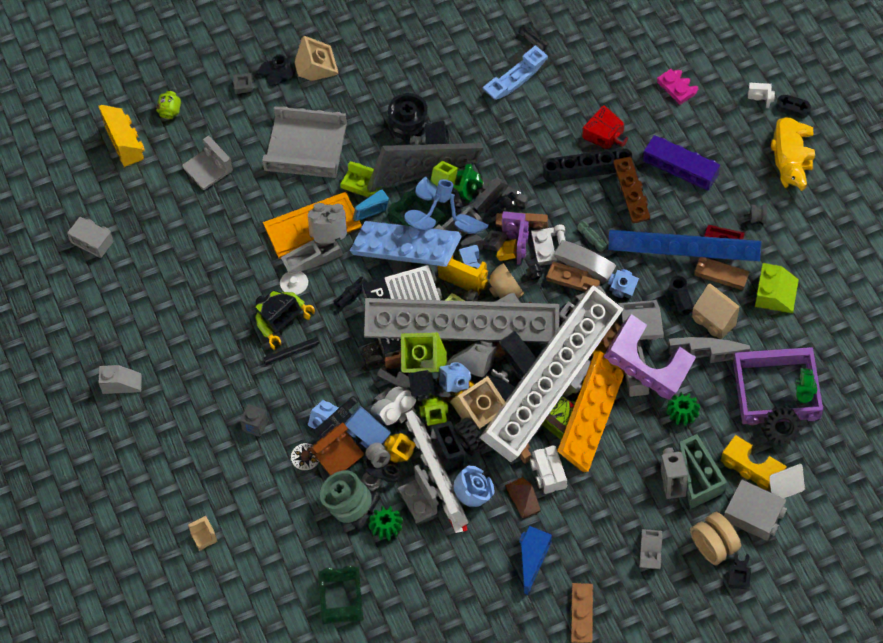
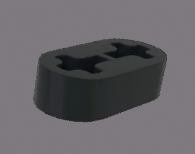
[776,94,811,118]

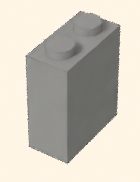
[724,480,787,541]

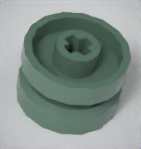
[320,470,371,523]

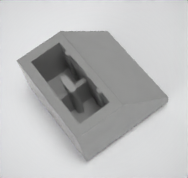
[618,300,664,340]

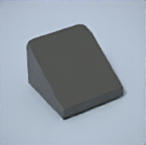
[460,233,483,250]

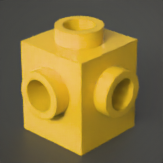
[384,433,416,463]

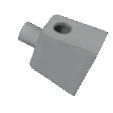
[661,448,688,499]

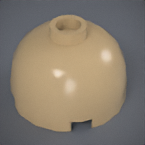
[489,263,525,299]

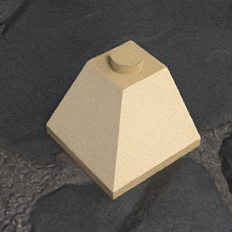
[295,36,338,81]

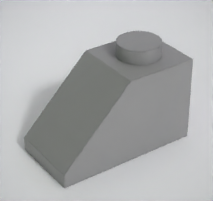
[99,365,142,394]

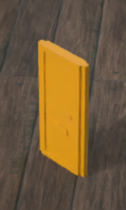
[263,192,362,259]

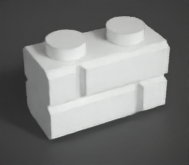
[530,446,567,494]

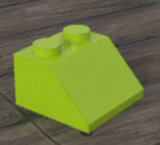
[755,263,799,313]
[401,332,447,373]

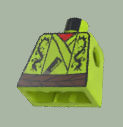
[541,395,578,440]

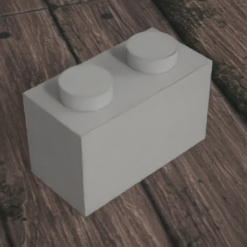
[67,217,114,258]

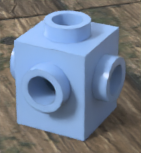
[608,269,639,299]
[439,362,471,392]

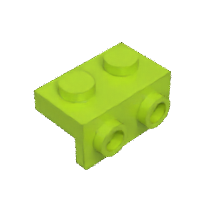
[340,161,382,198]

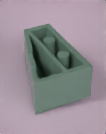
[678,434,727,509]

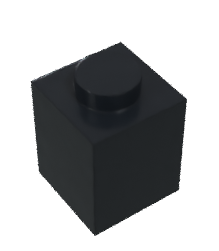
[408,370,435,401]

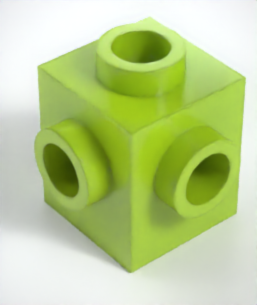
[419,396,448,426]

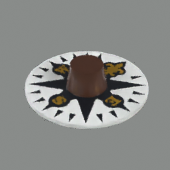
[291,443,319,470]

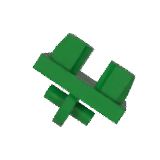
[453,164,484,202]
[795,368,817,403]

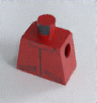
[582,105,628,149]

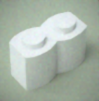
[370,386,416,425]

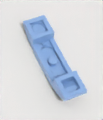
[483,45,548,100]

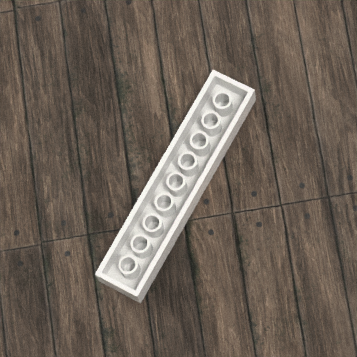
[480,285,623,462]

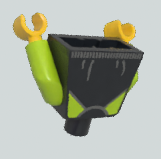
[255,290,315,350]

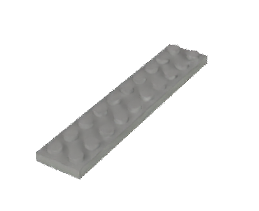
[364,298,559,343]

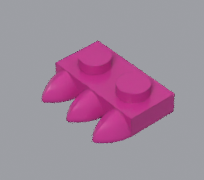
[657,69,698,105]

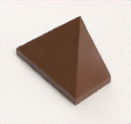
[505,477,541,519]

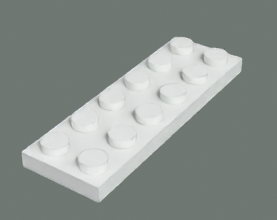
[406,410,469,526]

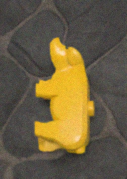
[771,117,815,191]

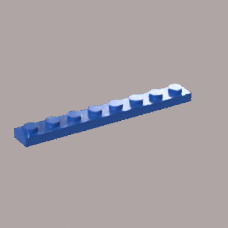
[609,230,762,261]

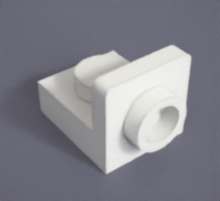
[748,83,775,108]

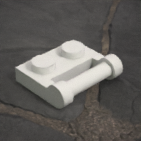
[531,225,566,266]

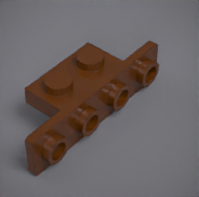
[613,157,650,223]

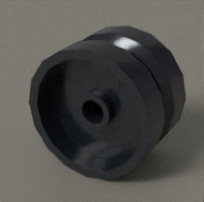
[388,93,429,140]

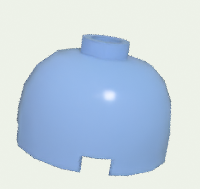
[454,466,494,507]

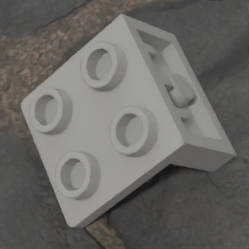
[182,135,233,190]
[398,465,439,523]

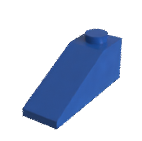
[519,526,552,595]

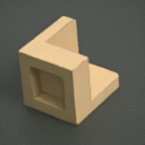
[188,516,217,551]

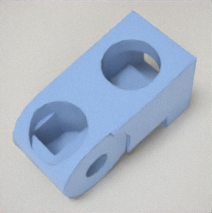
[459,245,480,269]

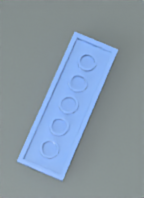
[350,221,462,267]

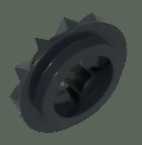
[448,187,463,215]

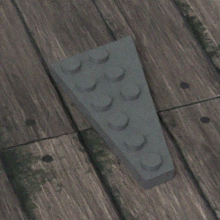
[367,143,483,193]

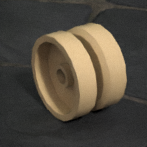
[690,512,741,565]

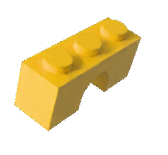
[721,435,787,492]

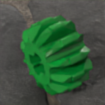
[666,392,700,426]
[369,506,403,541]

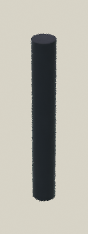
[263,337,320,364]

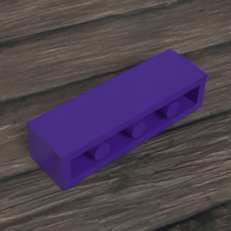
[643,135,720,191]

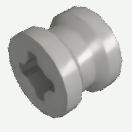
[366,442,390,468]

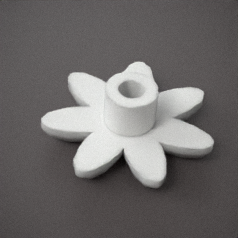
[491,369,509,383]

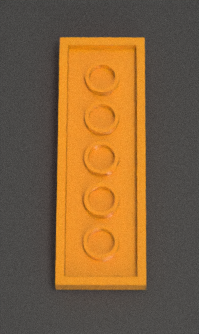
[557,351,625,472]

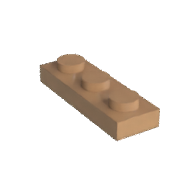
[571,583,593,643]

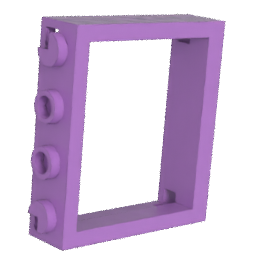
[733,347,823,425]

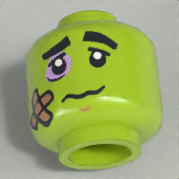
[156,91,181,119]

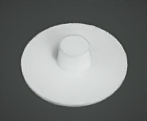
[280,271,308,295]

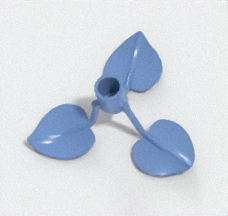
[404,176,488,234]

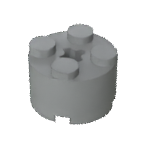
[308,203,347,244]

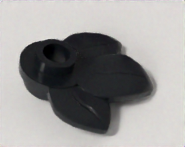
[258,54,293,86]
[365,458,400,483]

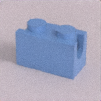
[345,406,391,448]

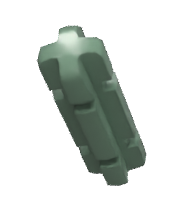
[577,221,607,252]

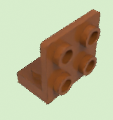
[309,423,364,476]

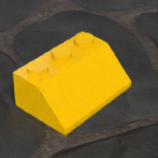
[98,105,145,167]

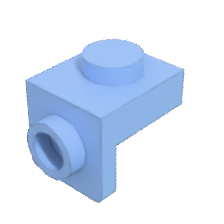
[308,400,338,429]

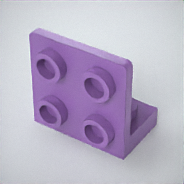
[502,211,529,265]

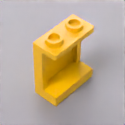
[437,255,489,295]

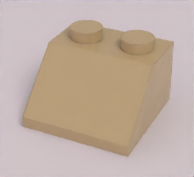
[692,284,740,339]
[450,376,505,430]

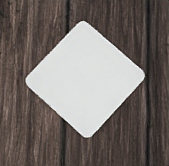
[769,464,805,499]

